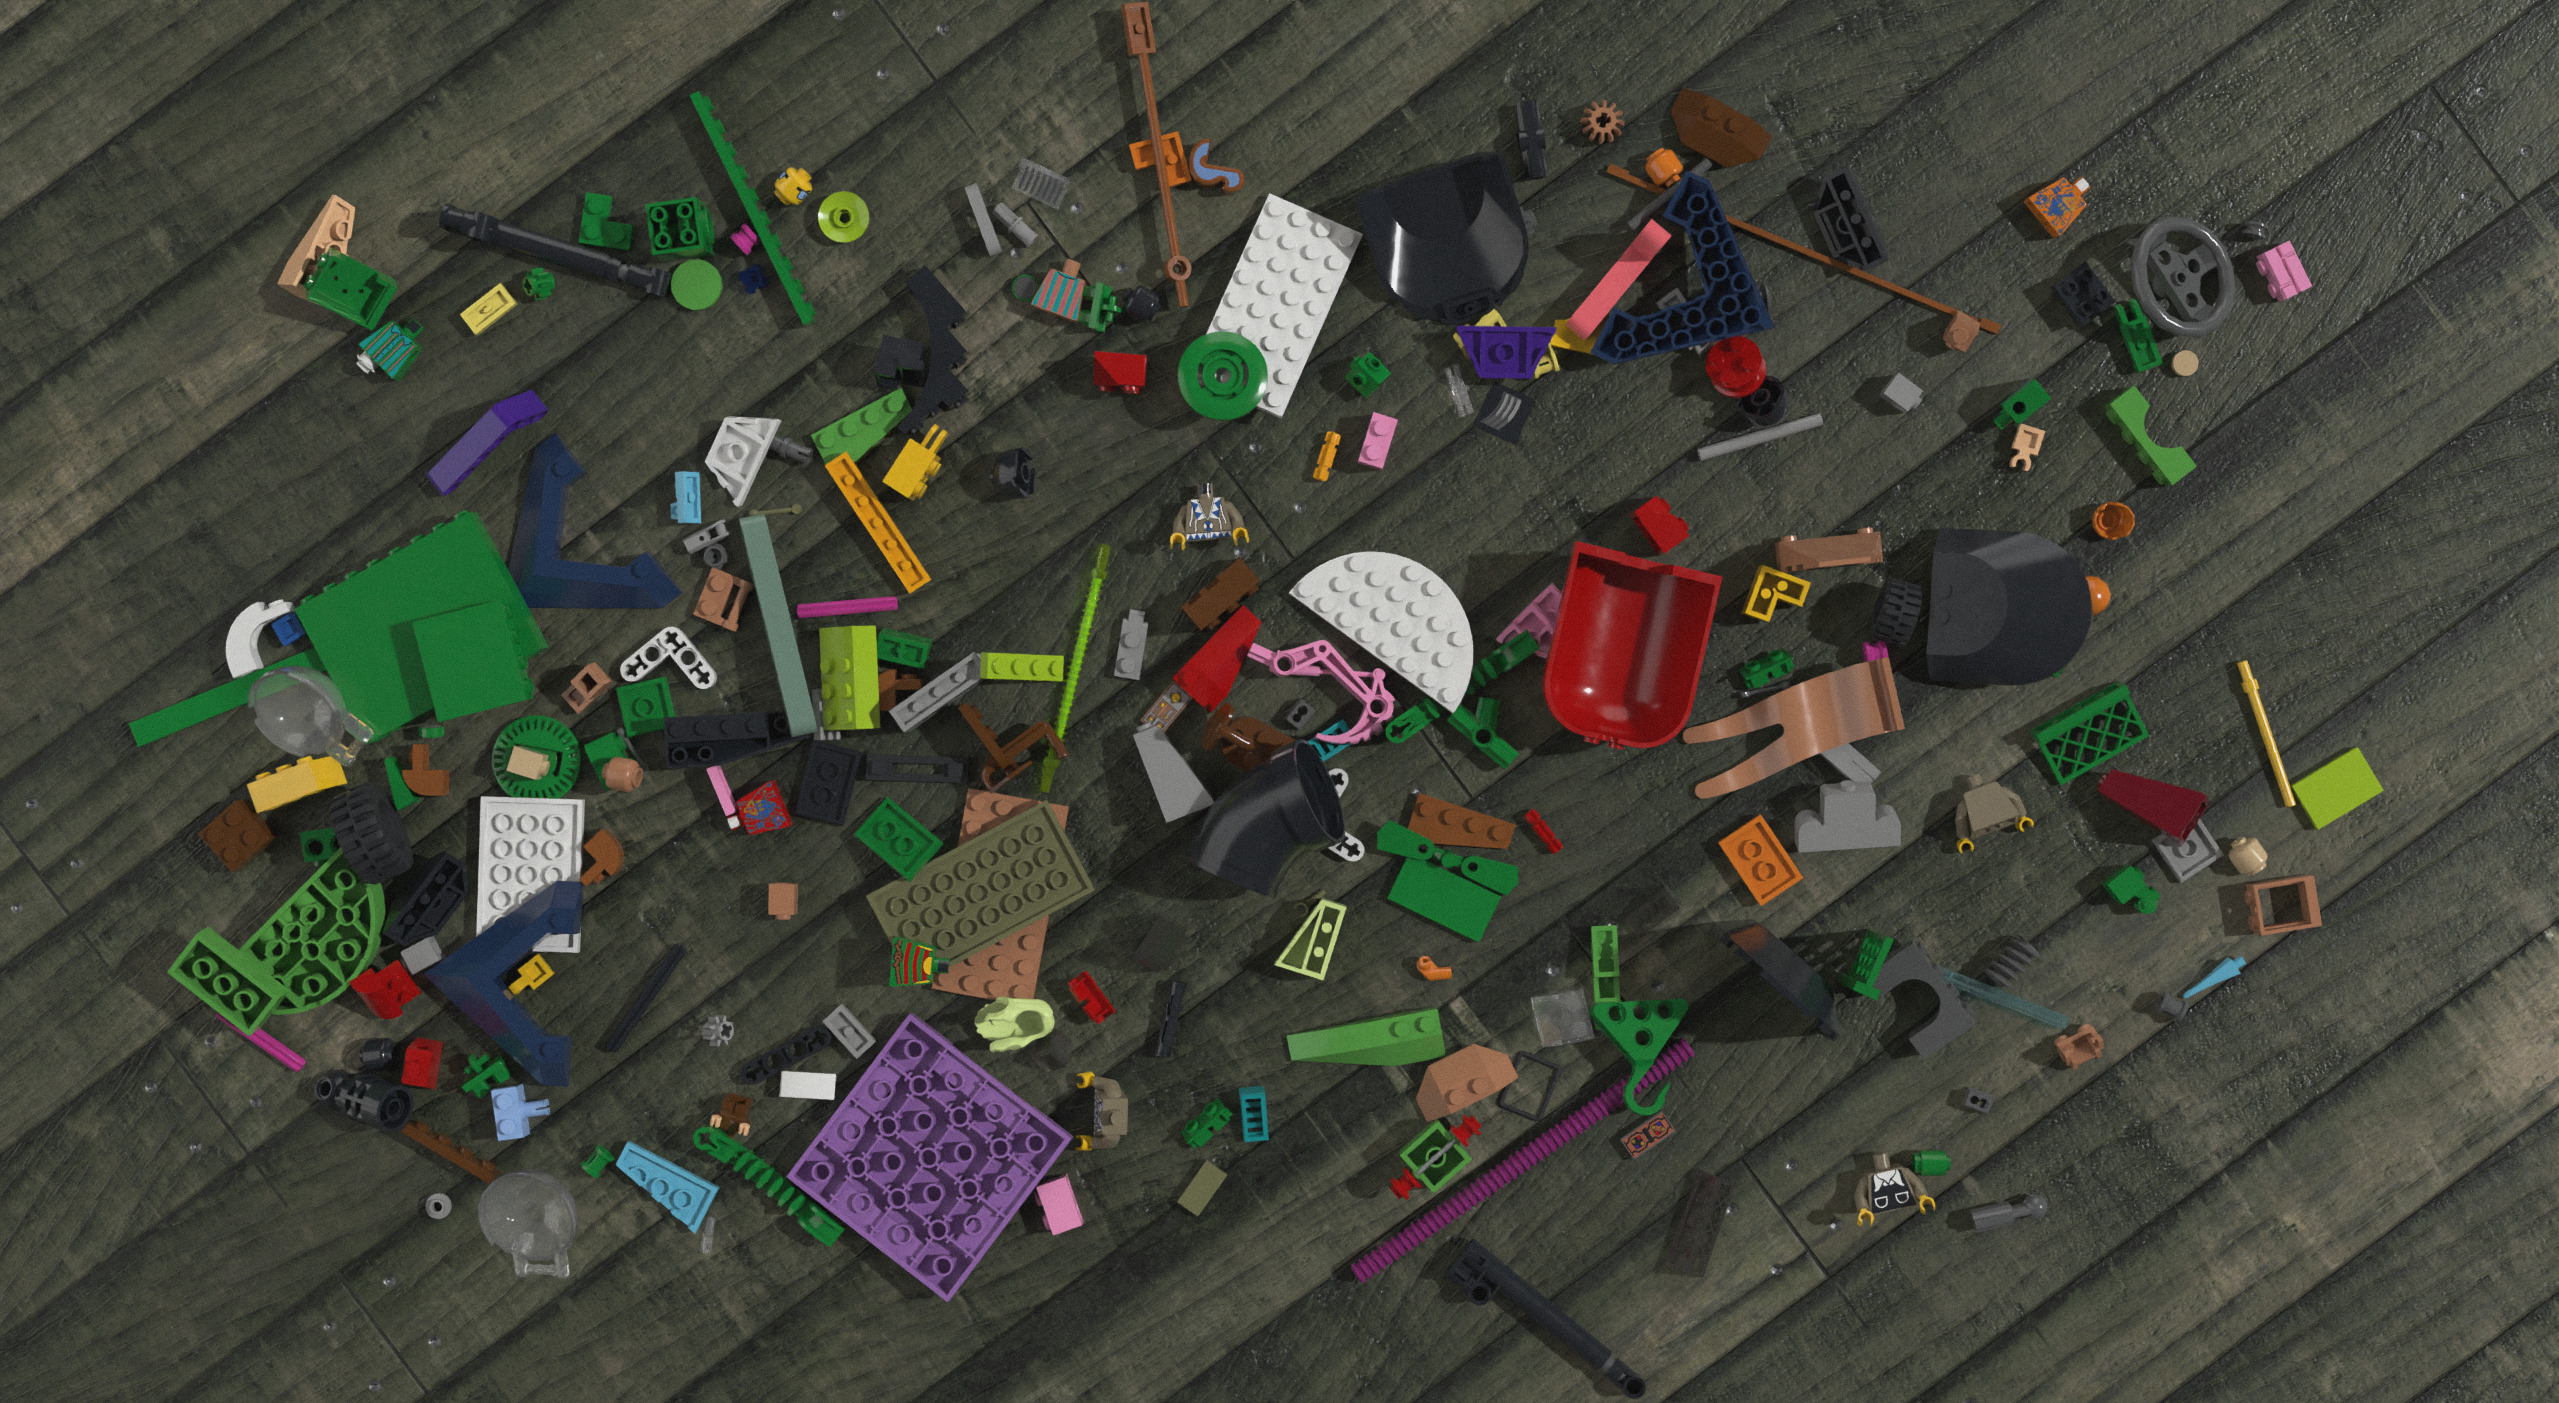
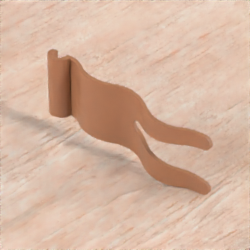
[1683,657,1905,799]

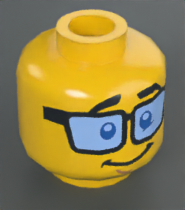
[774,167,812,206]

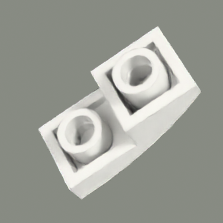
[779,1071,836,1100]

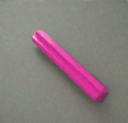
[797,596,898,618]
[216,1012,306,1072]

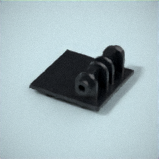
[2051,261,2116,328]

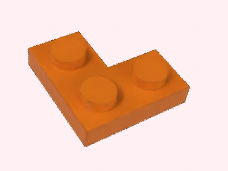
[1129,131,1192,188]

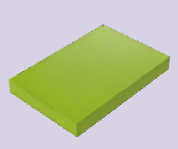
[2290,747,2384,830]

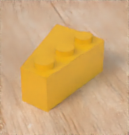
[247,755,347,813]

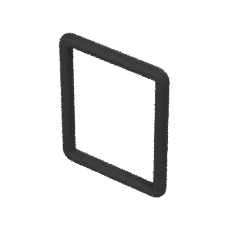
[1498,1051,1561,1122]

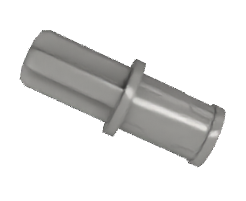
[992,203,1039,247]

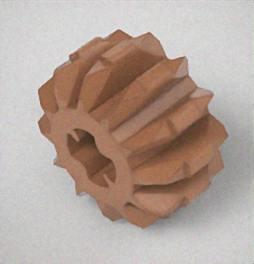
[1580,100,1624,144]

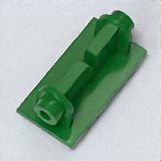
[1738,648,1794,689]
[1181,1098,1233,1149]

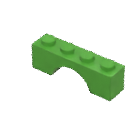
[2104,385,2197,487]

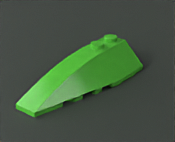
[1286,1006,1446,1066]

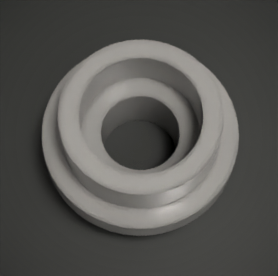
[426,1193,452,1219]

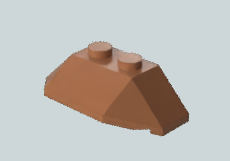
[1416,1044,1518,1122]

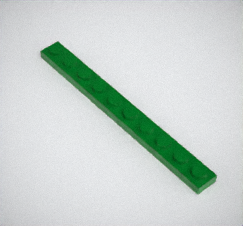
[690,91,817,327]

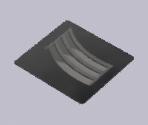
[1474,382,1535,444]

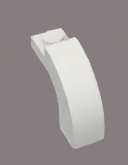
[226,599,295,678]

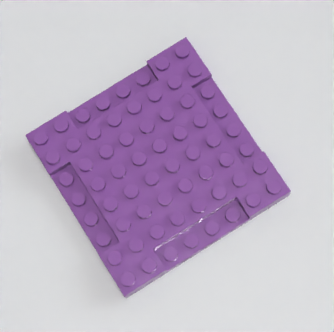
[787,1013,1074,1302]

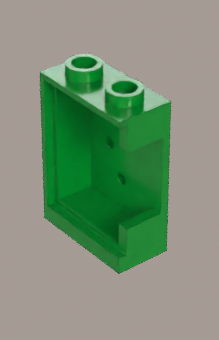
[304,247,397,331]

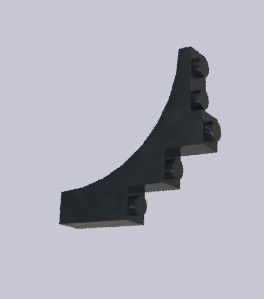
[897,265,970,436]

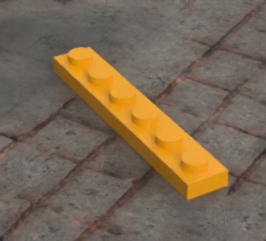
[825,451,932,593]

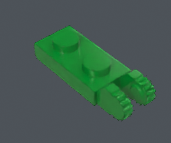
[2114,298,2163,373]

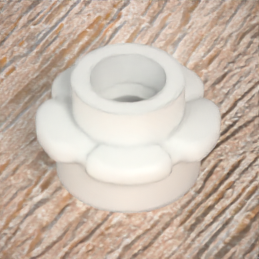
[356,351,379,374]

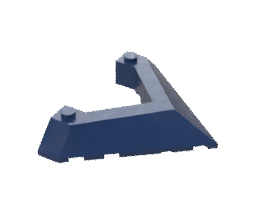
[1590,170,1775,365]
[508,433,683,608]
[423,880,584,1087]

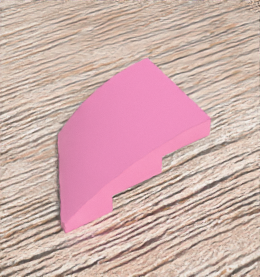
[1496,583,1562,659]

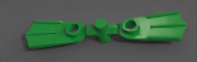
[1377,820,1519,896]

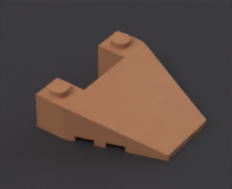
[1775,528,1883,573]

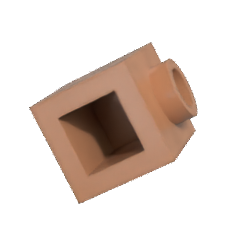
[1943,310,1980,352]
[768,882,798,920]

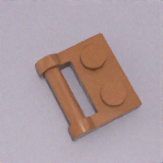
[693,567,754,632]

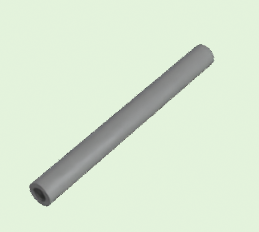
[1697,413,1823,461]

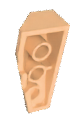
[277,195,355,306]

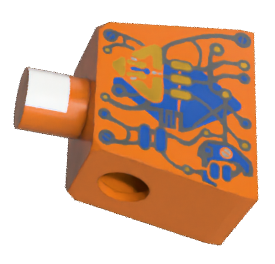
[2024,177,2090,239]

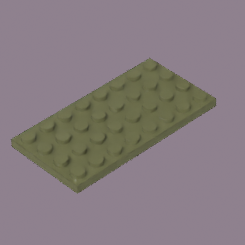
[866,799,1095,986]

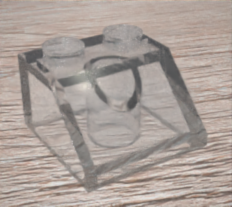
[1531,986,1595,1047]

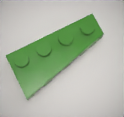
[811,388,912,464]

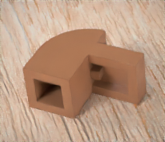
[561,662,613,714]

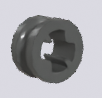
[2242,221,2268,240]

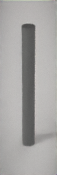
[1627,158,1712,231]

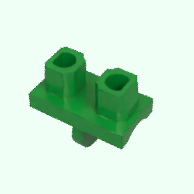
[1078,282,1122,333]
[462,1053,510,1099]

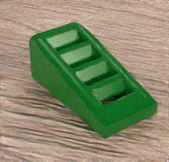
[384,757,420,811]

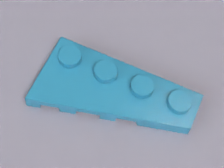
[616,1141,720,1234]

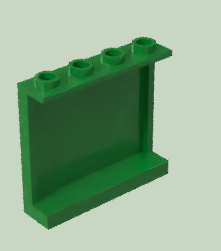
[412,599,535,722]

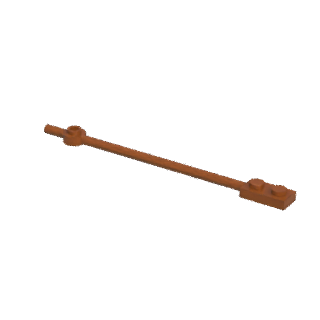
[1121,2,1191,308]

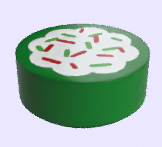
[418,725,445,738]

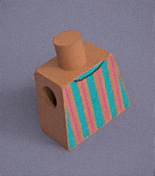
[1031,259,1086,324]

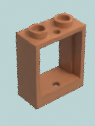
[2244,874,2322,936]

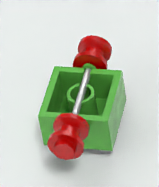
[1390,1114,1482,1200]

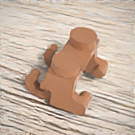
[2054,1024,2104,1071]

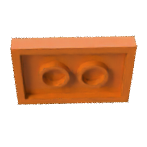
[1717,814,1803,906]

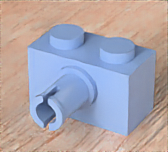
[491,1083,550,1141]

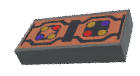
[1619,1110,1676,1160]

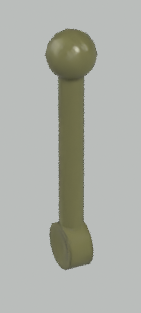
[749,504,802,516]

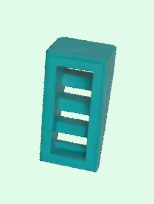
[1307,719,1351,762]
[1239,1086,1269,1142]

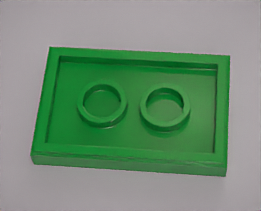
[854,796,943,882]

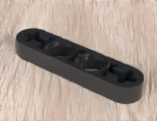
[740,1025,833,1085]

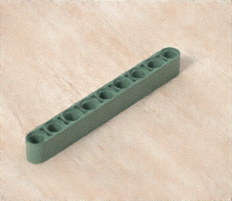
[739,513,817,738]

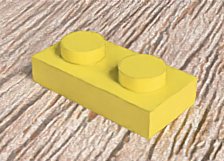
[460,283,518,335]

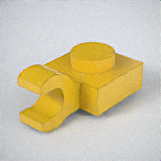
[508,954,555,995]

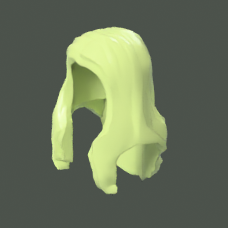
[975,996,1055,1052]

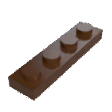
[402,1120,500,1184]

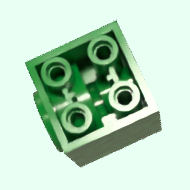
[645,197,714,263]

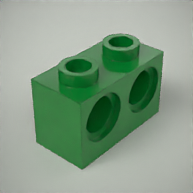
[300,827,340,866]

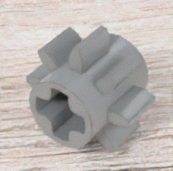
[702,1015,734,1047]

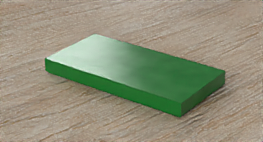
[1387,857,1501,942]

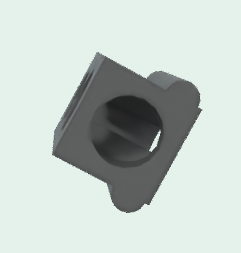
[1284,698,1316,730]
[1961,1087,1994,1114]

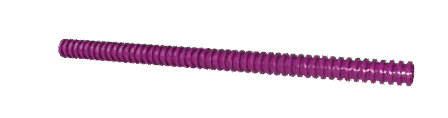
[1351,1038,1695,1283]

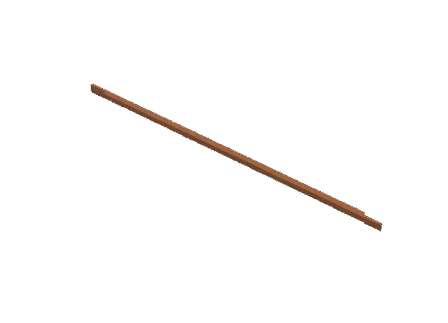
[1606,163,2001,335]

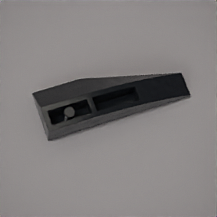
[664,711,814,769]

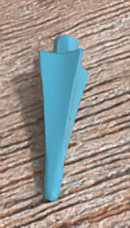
[2182,955,2246,999]

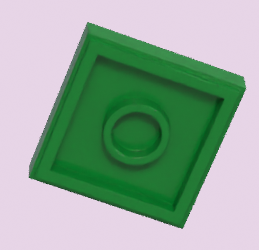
[616,677,676,738]

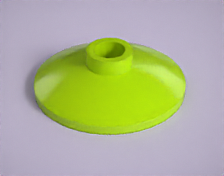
[818,191,869,243]

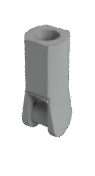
[683,519,732,554]

